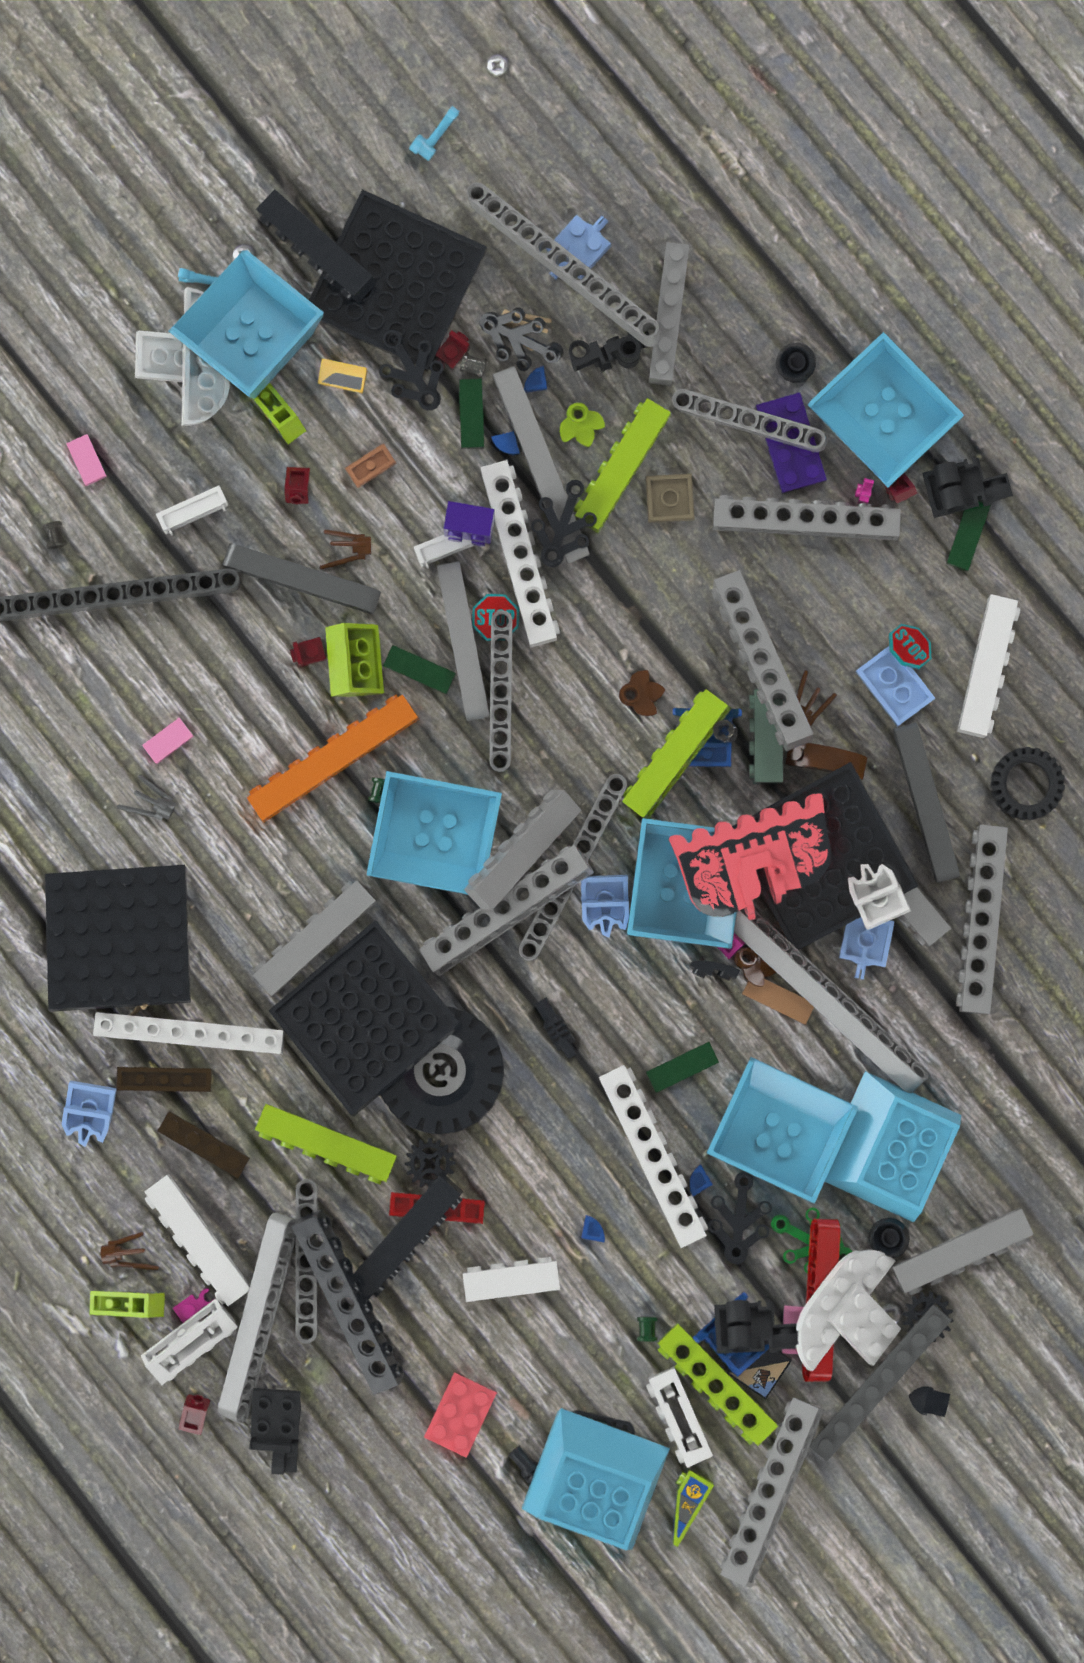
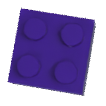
[443,501,495,546]

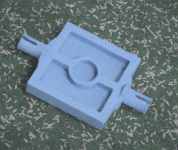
[546,215,611,280]
[839,917,895,980]

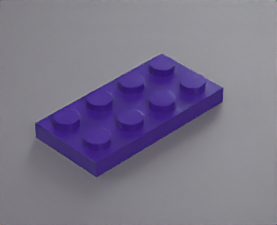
[755,392,827,494]

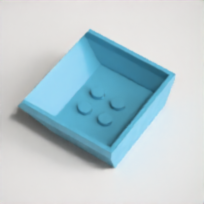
[169,250,324,399]
[808,332,964,488]
[367,771,502,895]
[627,818,737,949]
[707,1057,858,1204]
[825,1071,961,1223]
[522,1408,670,1550]

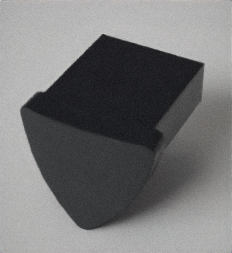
[909,1386,951,1417]

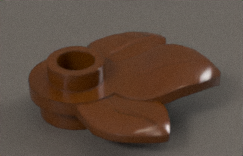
[619,670,665,716]
[734,948,777,987]

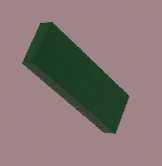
[459,379,484,449]
[946,501,991,571]
[383,645,456,695]
[646,1042,719,1093]

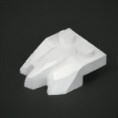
[848,864,911,930]

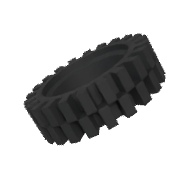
[990,747,1065,821]

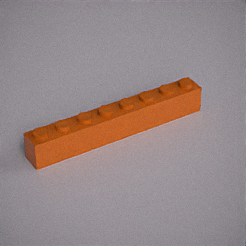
[247,694,419,823]

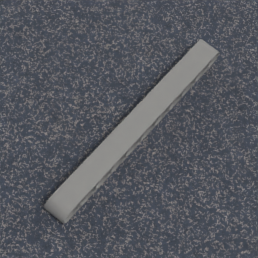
[467,182,661,347]
[734,908,929,1093]

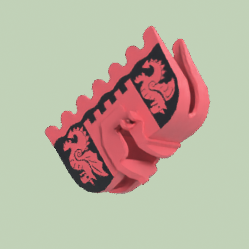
[669,793,831,920]

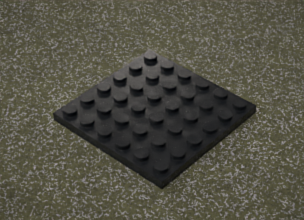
[309,189,487,372]
[732,762,919,950]
[45,865,191,1012]
[268,920,462,1117]

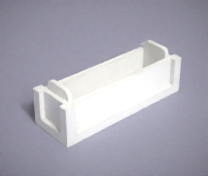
[156,486,229,536]
[414,535,483,569]

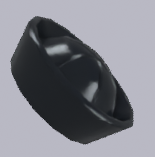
[776,343,816,383]
[868,1217,910,1258]

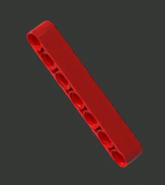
[802,1219,841,1382]

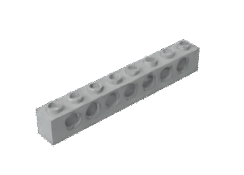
[712,495,901,540]
[711,570,813,751]
[956,825,1008,1015]
[419,845,594,976]
[720,1397,824,1587]

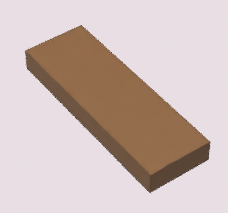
[742,979,814,1025]

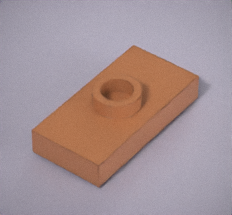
[345,443,397,488]

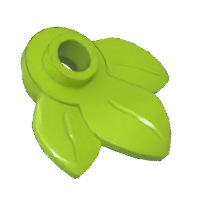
[560,402,605,447]

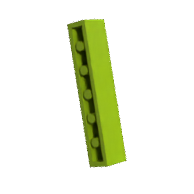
[573,398,671,533]
[622,689,732,819]
[255,1104,397,1185]

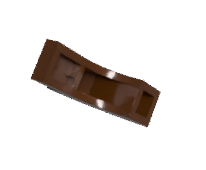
[785,743,868,780]

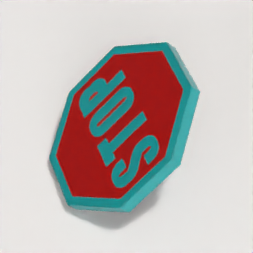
[472,594,519,641]
[889,624,932,669]

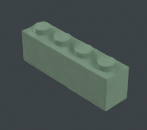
[749,689,783,784]

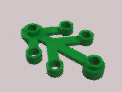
[770,1208,852,1274]

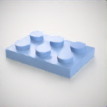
[855,646,935,727]

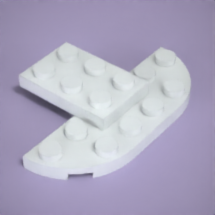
[135,287,230,426]
[796,1249,901,1371]

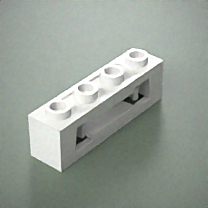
[141,1298,238,1385]
[646,1367,713,1468]

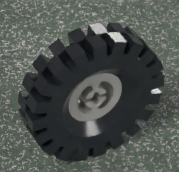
[381,1006,504,1135]

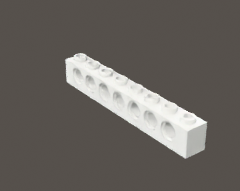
[480,460,560,648]
[93,1012,285,1055]
[599,1065,708,1248]

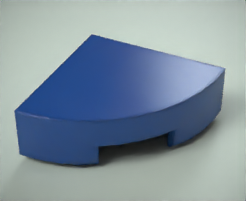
[524,366,547,393]
[491,431,520,455]
[689,1164,713,1196]
[581,1215,605,1243]

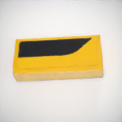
[318,358,368,394]

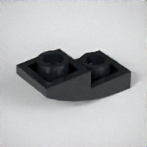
[689,961,740,981]

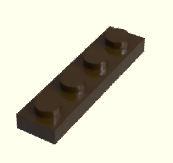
[116,1067,212,1092]
[157,1111,250,1178]

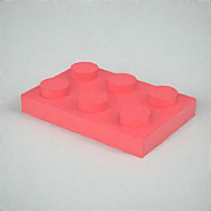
[424,1372,497,1458]

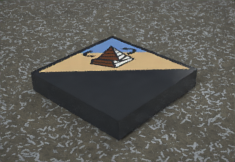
[726,1349,792,1400]

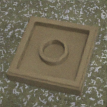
[645,473,695,523]

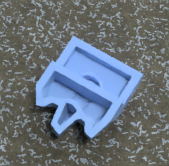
[581,875,629,938]
[62,1080,116,1147]

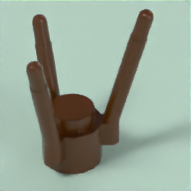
[319,530,371,570]
[790,670,837,726]
[101,1232,159,1270]

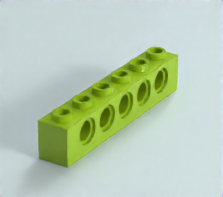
[657,1323,778,1446]

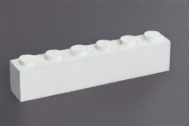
[957,594,1020,738]
[144,1174,250,1306]

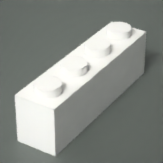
[463,1257,560,1302]

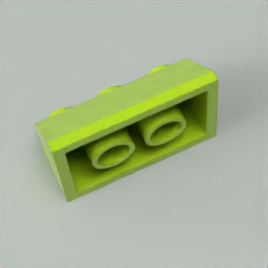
[325,623,384,697]

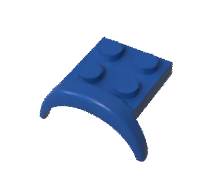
[672,708,742,767]
[693,1292,769,1377]

